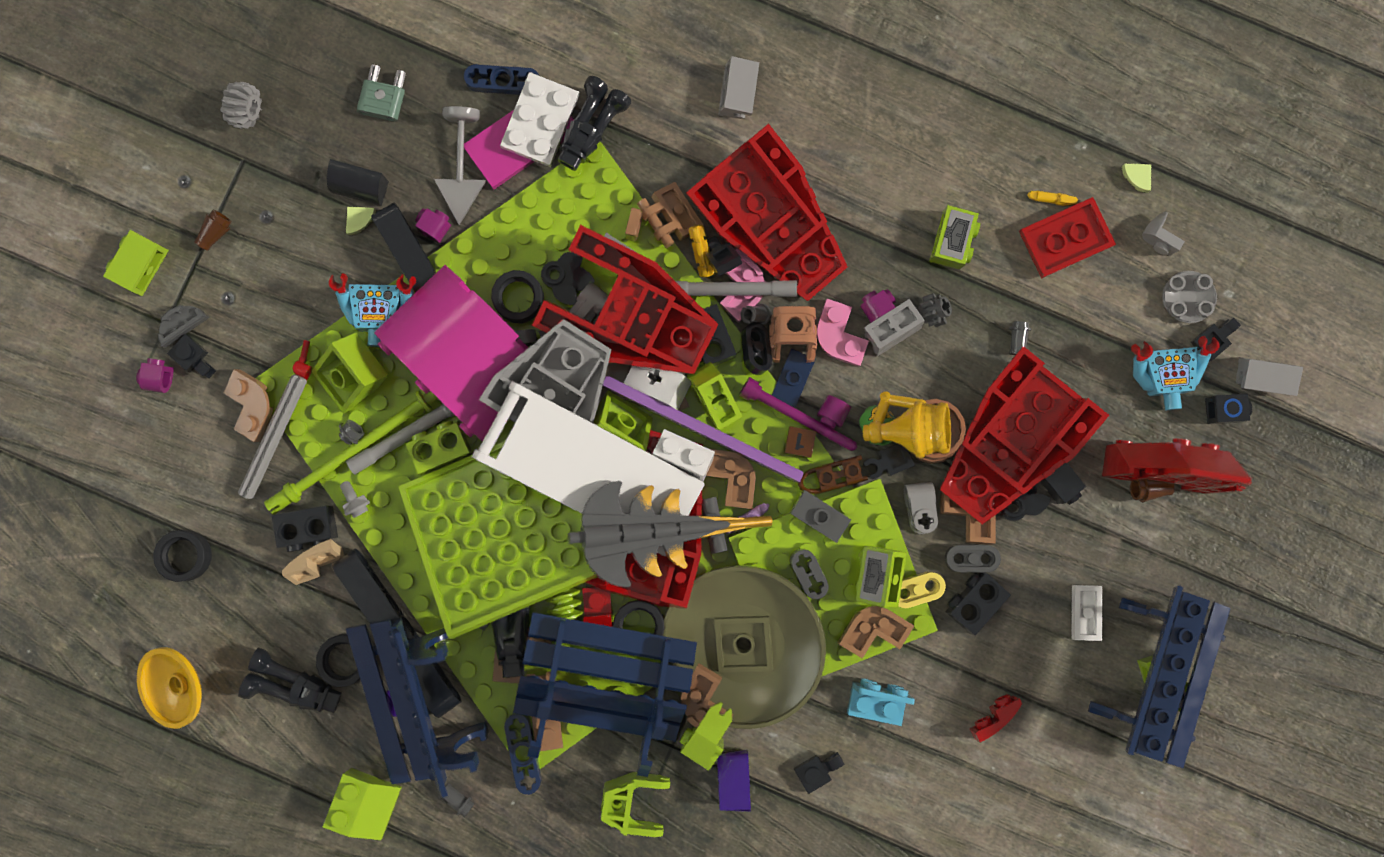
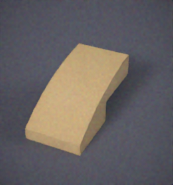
[282,539,344,585]

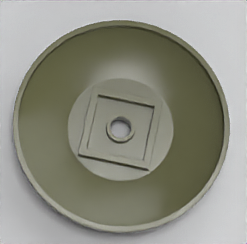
[663,565,826,729]

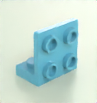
[847,678,915,726]

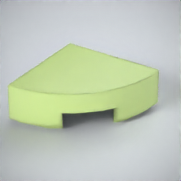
[1122,164,1151,193]
[346,207,376,235]

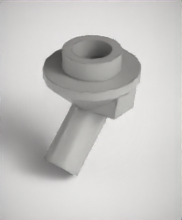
[340,481,370,518]

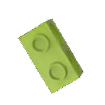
[687,362,743,430]
[406,421,473,475]

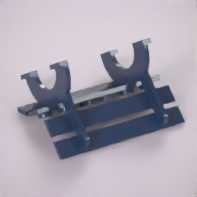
[1088,585,1231,768]
[513,613,697,777]
[346,619,489,798]

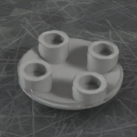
[1162,271,1217,323]

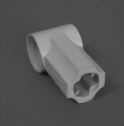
[570,281,609,322]

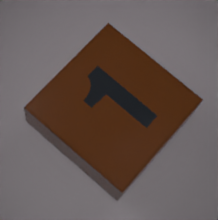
[784,426,816,458]

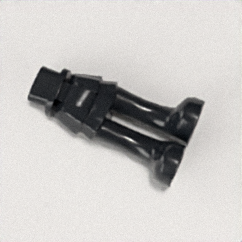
[558,76,631,171]
[238,648,342,713]

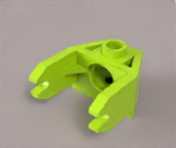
[679,702,732,771]
[601,772,670,837]

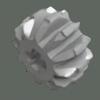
[220,82,262,129]

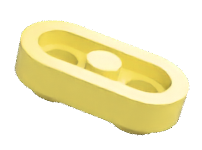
[899,571,946,608]

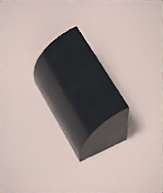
[327,159,389,207]

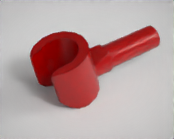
[293,340,312,380]

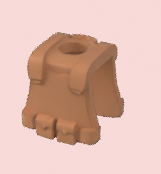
[769,306,817,363]

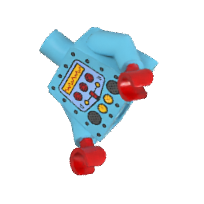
[329,273,416,347]
[1131,336,1219,410]

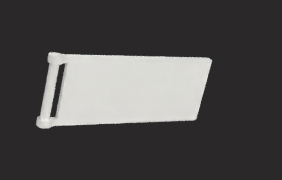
[472,381,704,556]

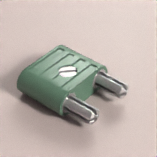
[356,64,406,122]

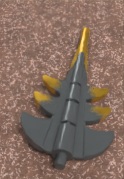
[568,481,772,587]

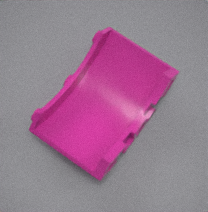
[374,265,528,442]

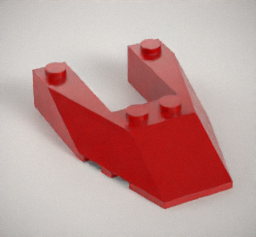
[532,225,719,374]
[1102,439,1251,494]

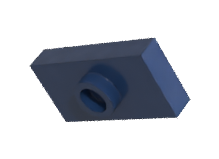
[772,348,816,407]

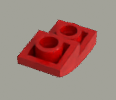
[969,694,1022,743]

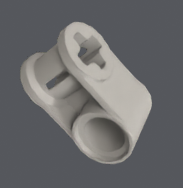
[904,482,938,535]

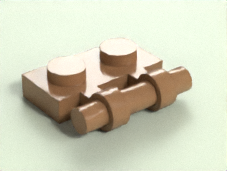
[637,182,704,248]

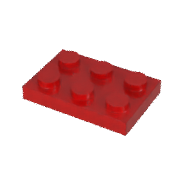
[1019,197,1116,279]

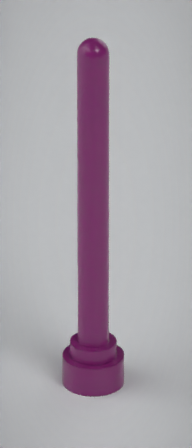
[739,377,857,451]

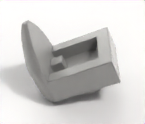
[1142,212,1185,256]

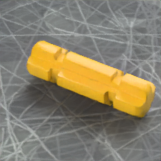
[689,225,714,277]

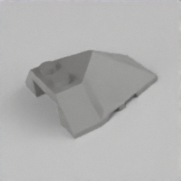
[479,320,611,423]

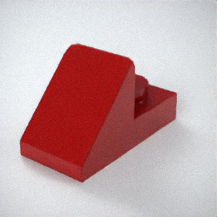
[582,587,613,627]

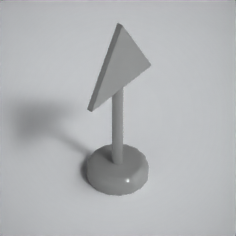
[434,106,486,225]

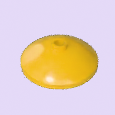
[137,647,202,729]

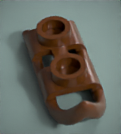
[798,455,868,494]

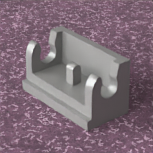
[718,56,760,119]
[864,299,925,357]
[1236,357,1303,396]

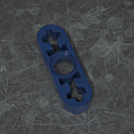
[464,64,539,95]
[504,713,542,795]

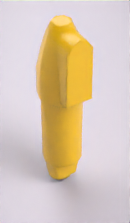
[1027,191,1078,206]

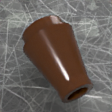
[194,209,232,251]
[1130,479,1174,502]

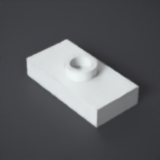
[1072,585,1102,641]

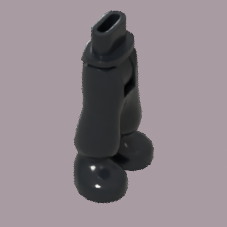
[491,606,530,678]

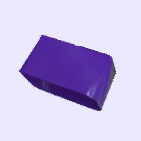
[717,750,751,812]

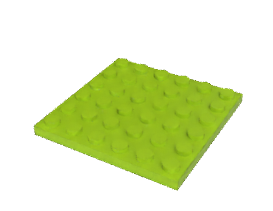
[398,441,597,639]
[728,478,938,677]

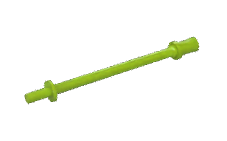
[264,390,438,515]

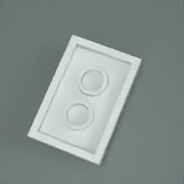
[500,72,579,167]

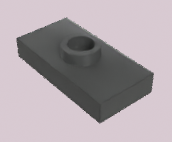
[790,490,851,543]

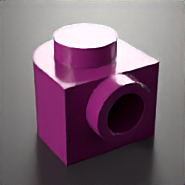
[415,208,451,244]
[860,289,896,323]
[136,358,174,393]
[817,395,852,429]

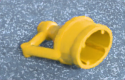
[863,391,951,459]

